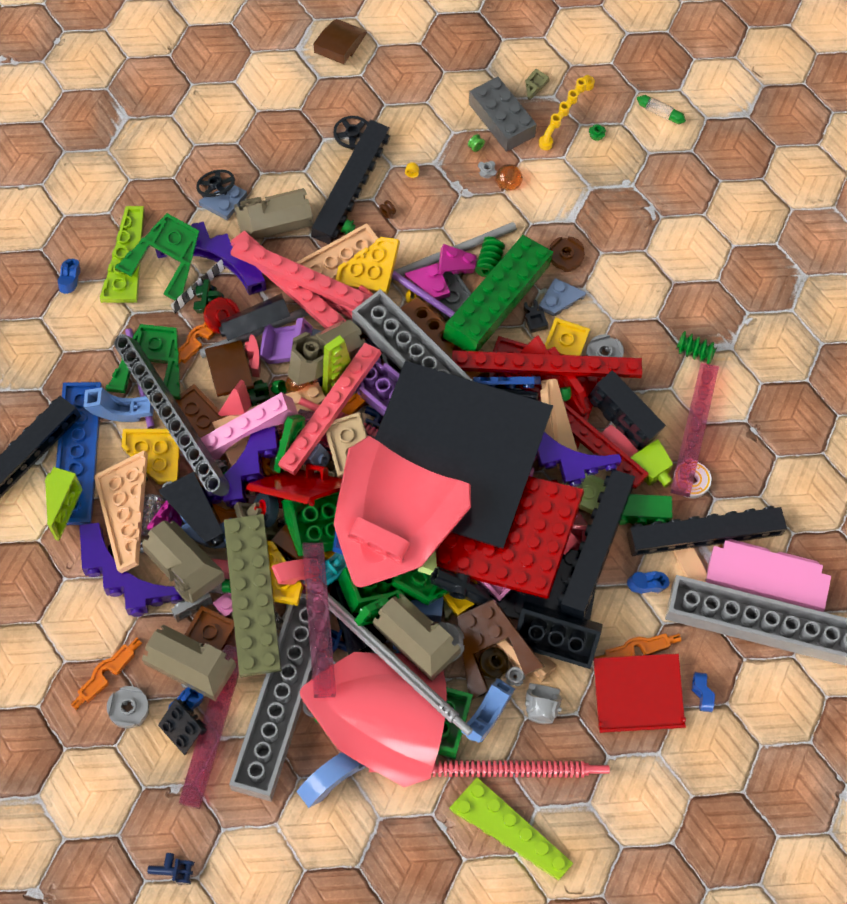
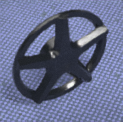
[333,116,368,150]
[196,170,235,198]

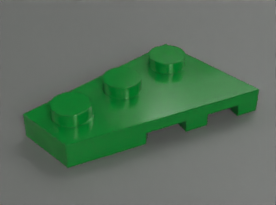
[274,414,305,473]

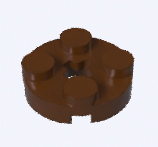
[550,236,585,272]

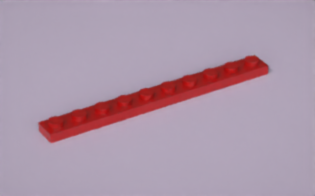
[452,350,642,378]
[499,373,649,489]

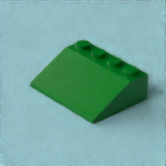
[281,491,340,557]

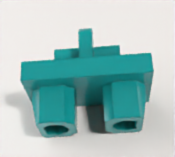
[316,553,347,588]

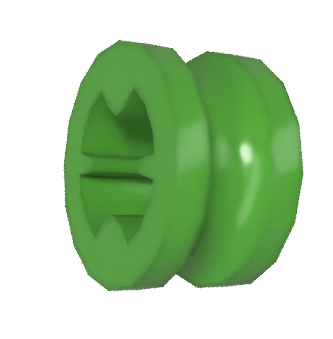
[468,134,485,152]

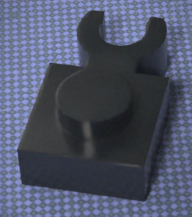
[524,300,549,333]

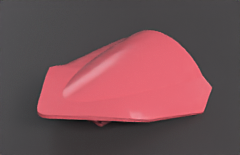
[334,436,471,588]
[300,652,447,787]

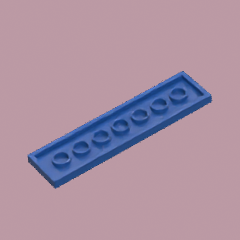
[56,382,102,525]

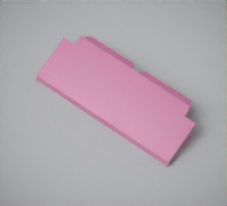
[705,539,831,612]

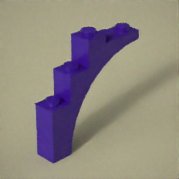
[155,222,266,295]
[205,407,280,508]
[536,432,622,487]
[79,523,185,617]

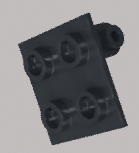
[158,699,208,755]

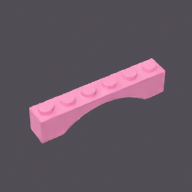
[197,392,298,460]

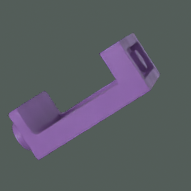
[259,318,313,364]

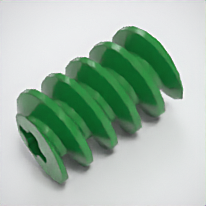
[475,237,505,277]
[676,331,718,365]

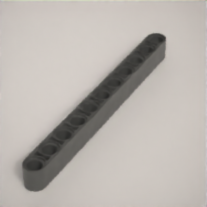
[114,334,230,496]

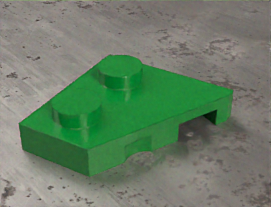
[354,589,405,626]

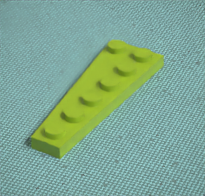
[100,206,145,303]
[322,335,351,397]
[449,778,573,881]

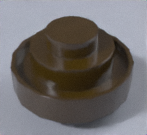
[478,648,509,679]

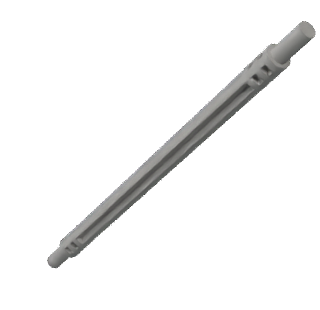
[300,580,473,736]

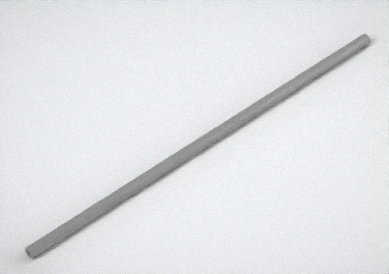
[199,222,517,359]

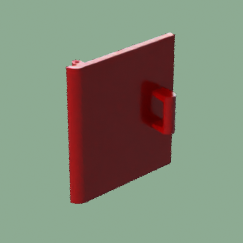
[246,463,342,506]
[593,653,686,733]

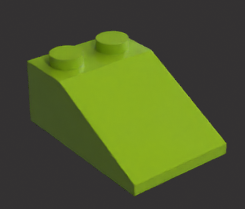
[45,467,83,541]

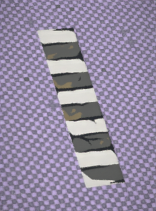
[171,259,225,313]

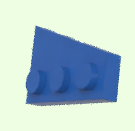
[473,377,541,388]

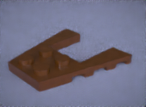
[457,600,545,700]

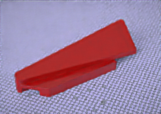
[520,335,592,416]

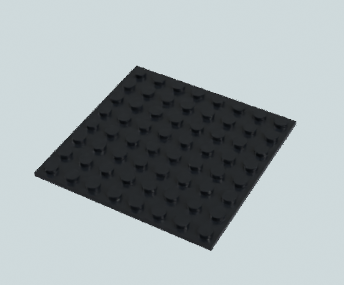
[375,360,553,549]

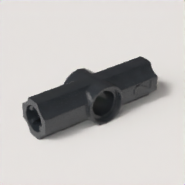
[430,566,490,606]

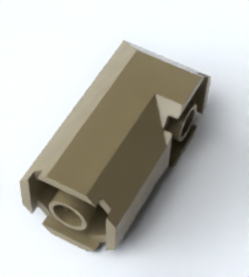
[234,188,313,239]
[288,320,366,385]
[142,521,225,603]
[373,593,461,681]
[142,624,236,701]

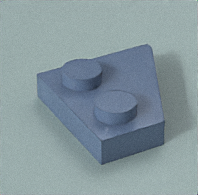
[198,185,247,221]
[538,278,586,317]

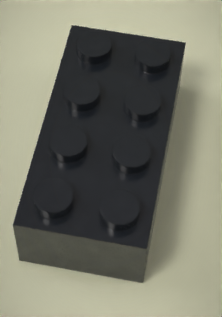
[588,370,666,451]
[516,601,603,669]

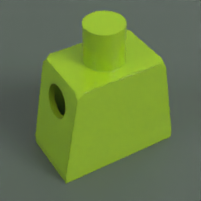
[630,439,674,488]

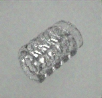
[141,494,166,538]

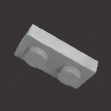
[171,593,213,622]

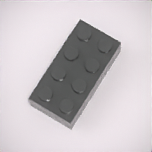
[469,77,537,152]

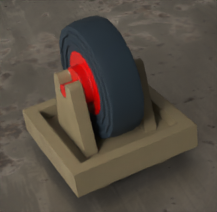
[234,493,280,540]

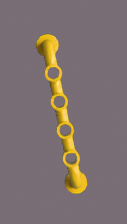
[539,74,595,150]

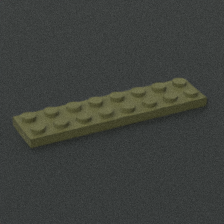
[224,514,282,677]

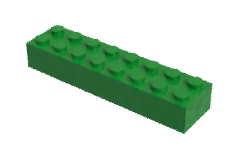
[443,235,553,351]

